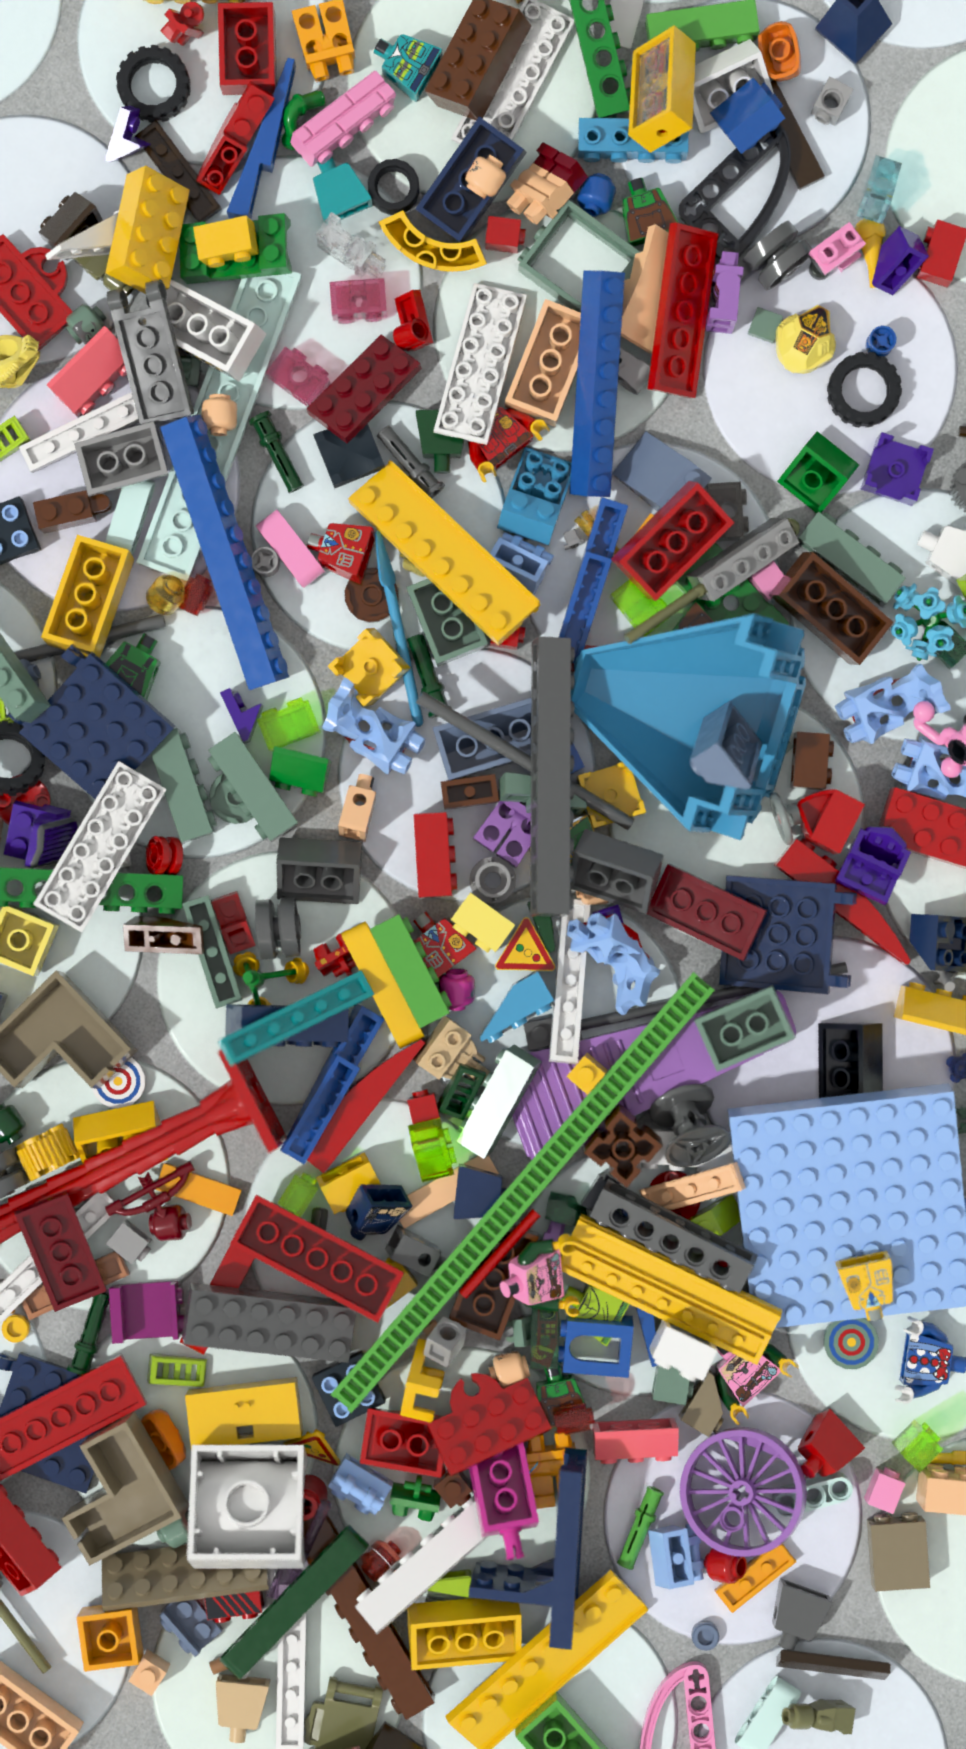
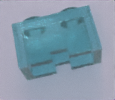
[856,155,902,224]

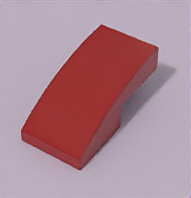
[211,891,256,955]

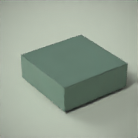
[748,307,783,343]

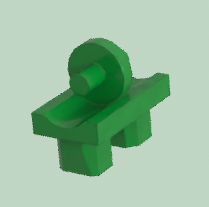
[390,1475,441,1522]

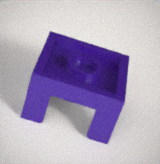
[860,432,934,506]

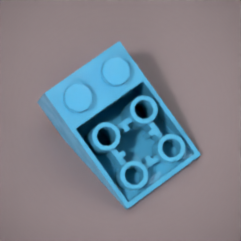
[497,447,572,545]
[480,971,554,1043]

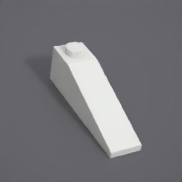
[46,210,119,260]

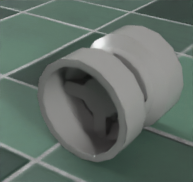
[251,547,280,577]

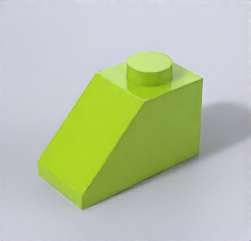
[688,1193,740,1236]

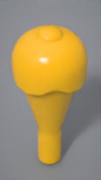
[855,215,886,288]

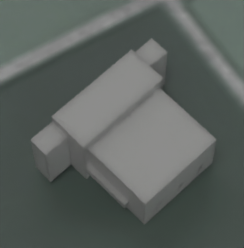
[564,529,584,550]

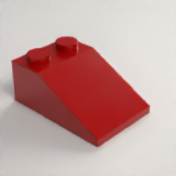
[360,1408,446,1478]

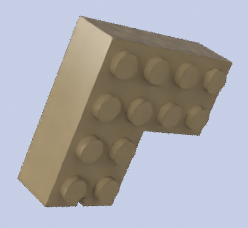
[0,970,138,1089]
[61,1411,189,1566]

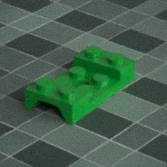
[180,213,292,284]
[675,543,790,625]

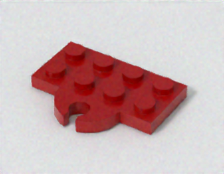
[0,234,73,351]
[427,1373,551,1477]

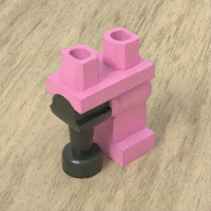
[809,222,866,280]

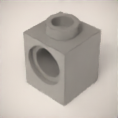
[811,76,853,126]
[106,1219,152,1265]
[423,1316,467,1368]

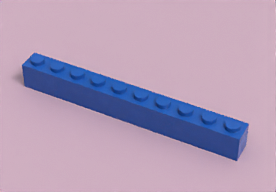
[160,415,289,690]

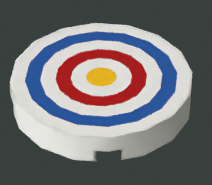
[92,1057,146,1108]

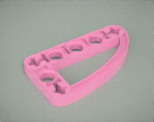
[639,1661,716,1749]

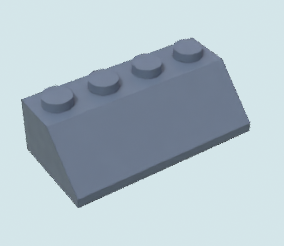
[433,698,531,781]
[690,701,762,789]

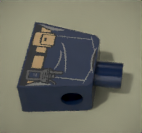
[346,1184,412,1241]

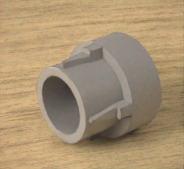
[470,857,516,904]

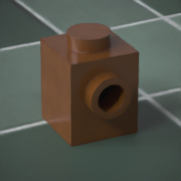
[433,1470,472,1508]

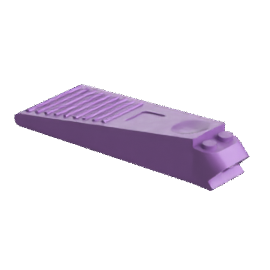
[496,990,796,1160]

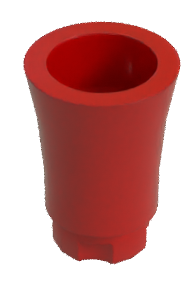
[303,1474,328,1521]

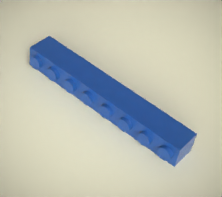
[570,271,625,497]

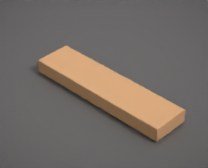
[399,1156,499,1229]
[639,1162,746,1210]

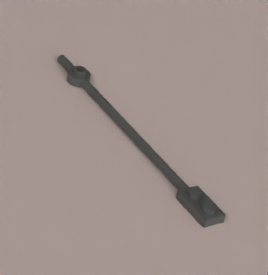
[523,962,848,1051]

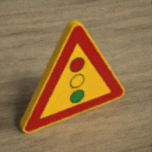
[495,917,555,971]
[283,1429,341,1466]

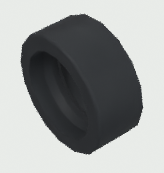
[368,159,420,215]

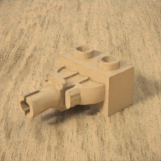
[413,1015,491,1085]

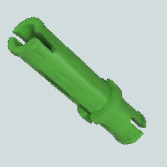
[617,1486,664,1570]

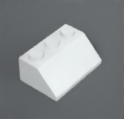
[693,39,774,134]

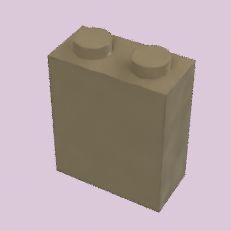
[867,1512,930,1592]

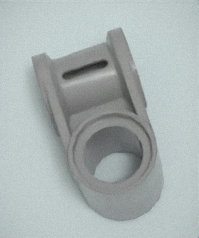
[618,347,650,395]

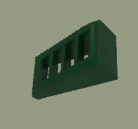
[527,902,556,953]
[437,1063,486,1120]

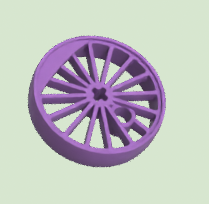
[680,1427,807,1557]

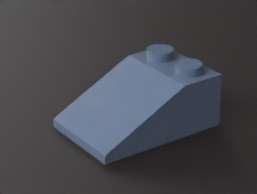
[612,432,712,511]

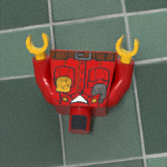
[468,407,550,482]

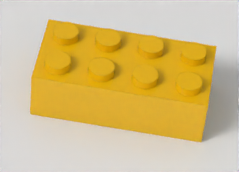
[105,165,190,294]
[41,535,135,658]

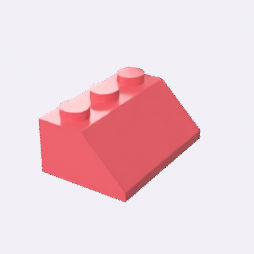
[46,326,127,418]
[592,1418,679,1464]

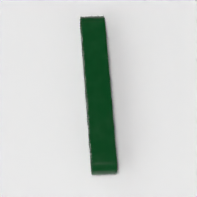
[219,1525,369,1679]

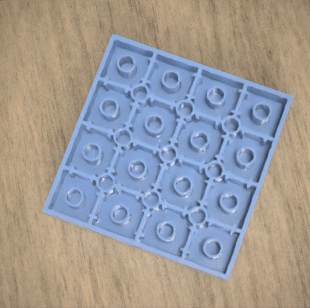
[727,1083,966,1328]

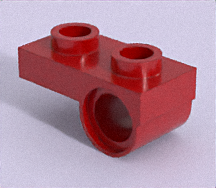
[393,290,433,351]

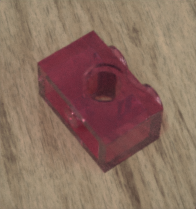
[266,346,331,407]

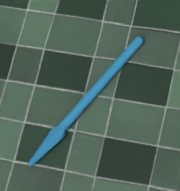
[375,531,424,727]

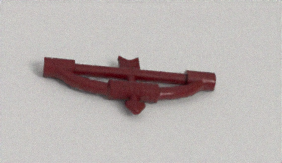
[105,1161,195,1218]

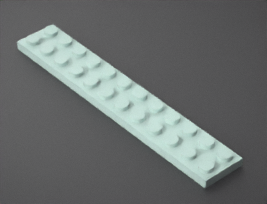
[136,271,302,583]

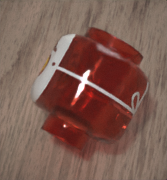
[361,1540,401,1582]

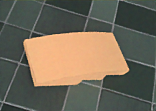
[621,224,669,354]

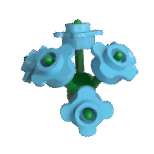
[891,583,966,661]

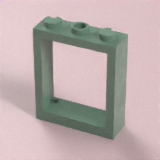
[517,200,640,313]

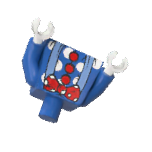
[895,1316,966,1404]

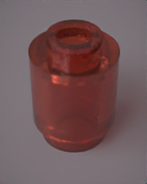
[178,574,214,617]
[553,1403,595,1436]

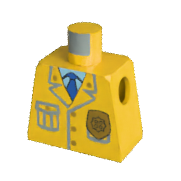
[835,1250,893,1321]

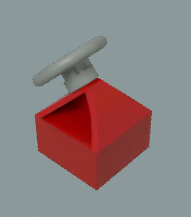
[770,789,865,855]

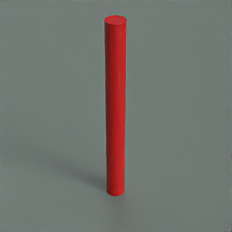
[459,1209,541,1299]

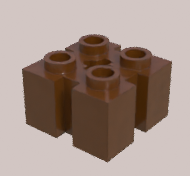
[583,1103,663,1187]

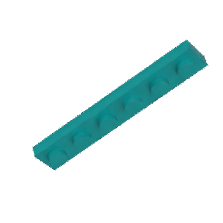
[218,970,374,1066]

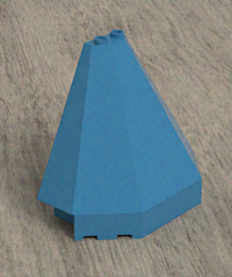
[571,614,806,841]

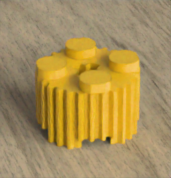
[15,1123,80,1182]

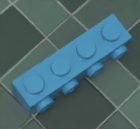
[578,118,689,164]

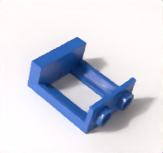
[558,1315,634,1378]

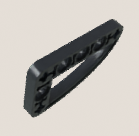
[678,124,791,260]

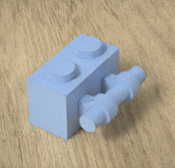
[490,532,554,595]
[328,1453,393,1515]
[648,1524,705,1589]

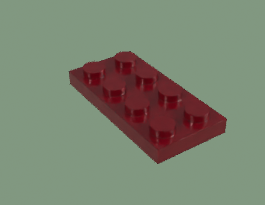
[306,334,422,444]
[647,864,768,961]
[14,1191,107,1312]

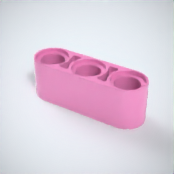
[255,509,325,588]

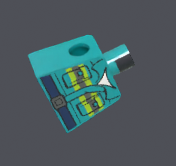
[373,34,443,102]

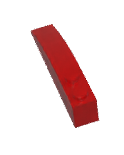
[774,838,911,965]
[307,1038,425,1173]

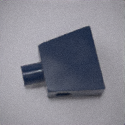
[453,1164,507,1219]

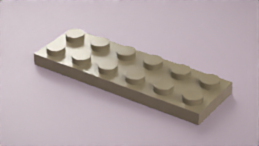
[102,1544,269,1612]

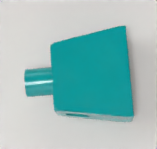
[313,157,373,227]

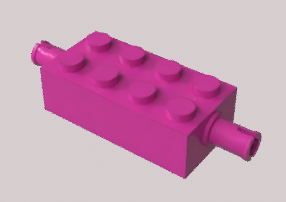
[469,1393,539,1560]

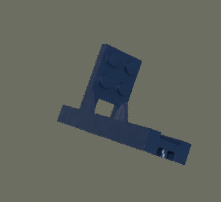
[469,1448,587,1650]

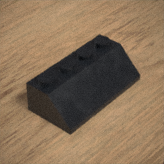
[818,1023,883,1098]

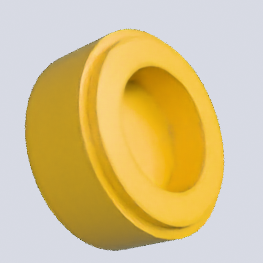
[2,1314,31,1343]

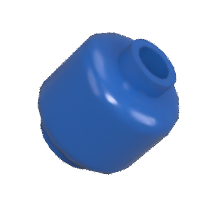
[577,173,616,217]

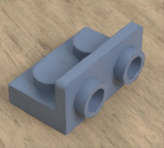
[159,1599,223,1657]

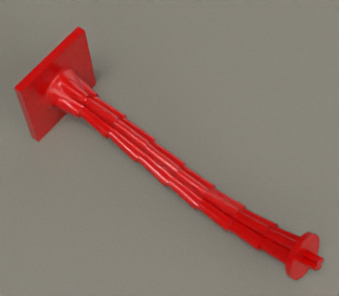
[0,1050,287,1244]

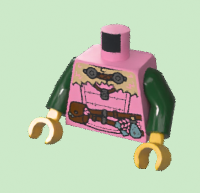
[500,1234,580,1317]
[715,1344,799,1425]

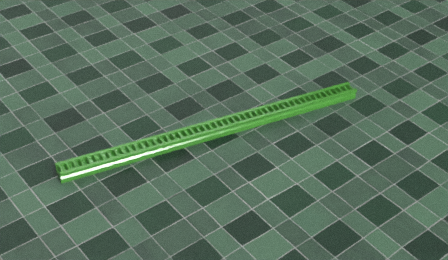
[330,972,715,1413]

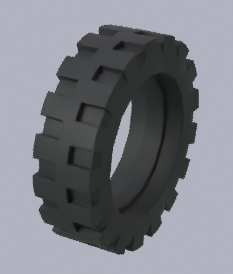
[116,45,191,123]
[827,352,902,428]
[0,721,45,796]

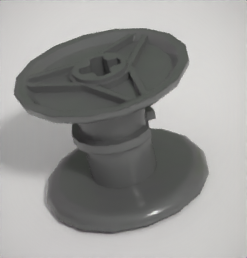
[649,1084,731,1167]

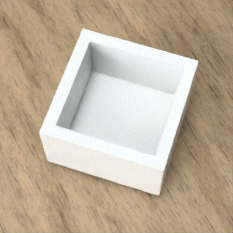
[649,1320,718,1382]

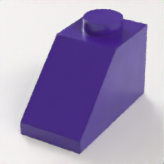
[872,226,929,295]

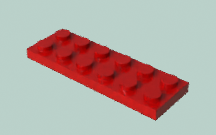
[647,222,718,398]
[0,1354,147,1481]

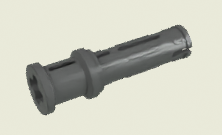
[377,425,445,498]

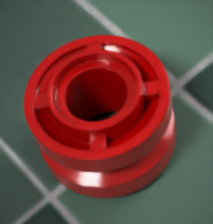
[146,836,183,875]

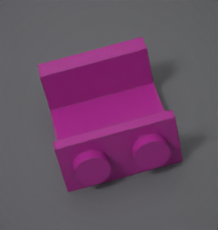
[109,1281,185,1344]

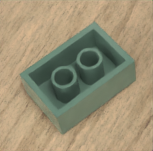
[406,579,488,667]
[694,984,795,1072]

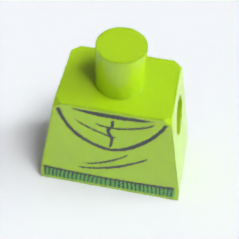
[562,1284,630,1346]

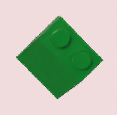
[777,431,859,513]
[269,746,332,797]

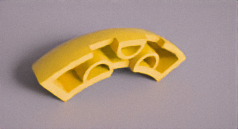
[378,210,487,272]

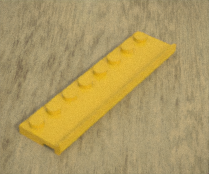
[348,460,541,646]
[561,1214,782,1365]
[445,1569,648,1749]

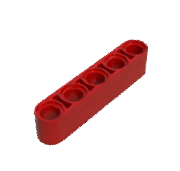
[180,1245,255,1355]

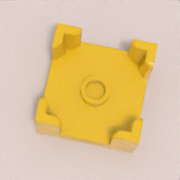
[328,628,411,707]
[577,762,646,829]
[400,1338,445,1422]

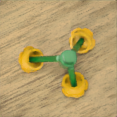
[233,952,309,1005]

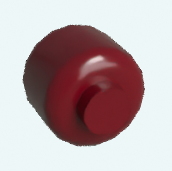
[149,1204,192,1242]

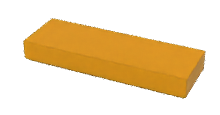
[155,1163,242,1216]
[714,1543,796,1613]

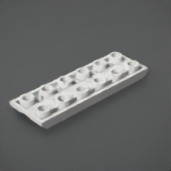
[451,0,574,144]
[434,283,527,445]
[33,761,166,933]

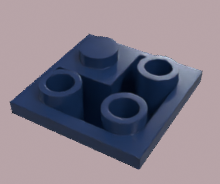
[815,0,892,65]
[910,914,966,972]

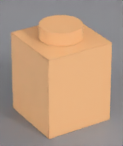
[129,1649,170,1696]

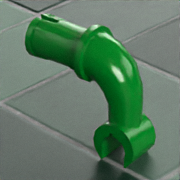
[282,90,325,150]

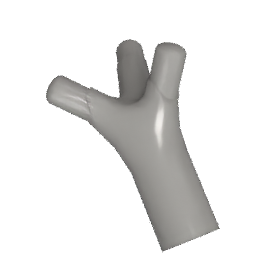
[934,971,958,992]

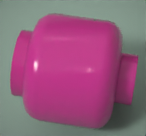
[439,969,475,1011]

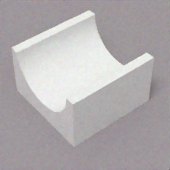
[187,1445,308,1569]

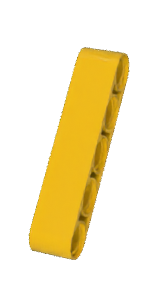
[341,921,425,1049]

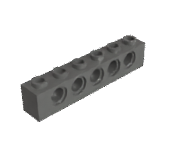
[590,1179,758,1293]

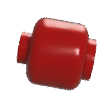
[704,1548,747,1584]

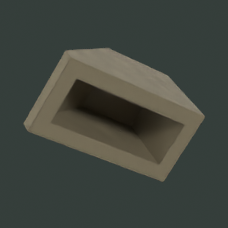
[679,1370,724,1437]

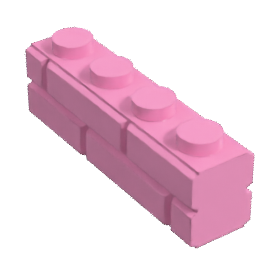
[290,70,396,167]

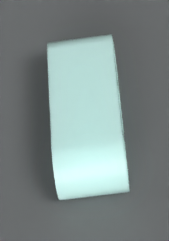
[105,480,155,556]
[772,1472,853,1517]
[735,1676,801,1749]

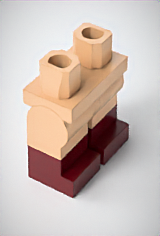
[506,142,588,225]

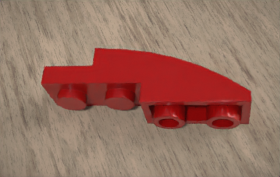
[196,81,275,195]

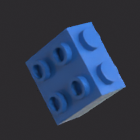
[710,78,785,154]

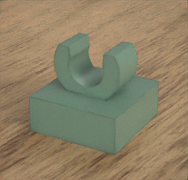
[180,356,202,387]
[506,1315,537,1347]

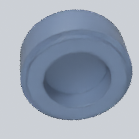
[691,1621,719,1651]

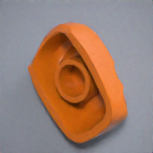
[758,21,801,82]
[141,1409,186,1470]

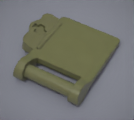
[304,1676,383,1749]

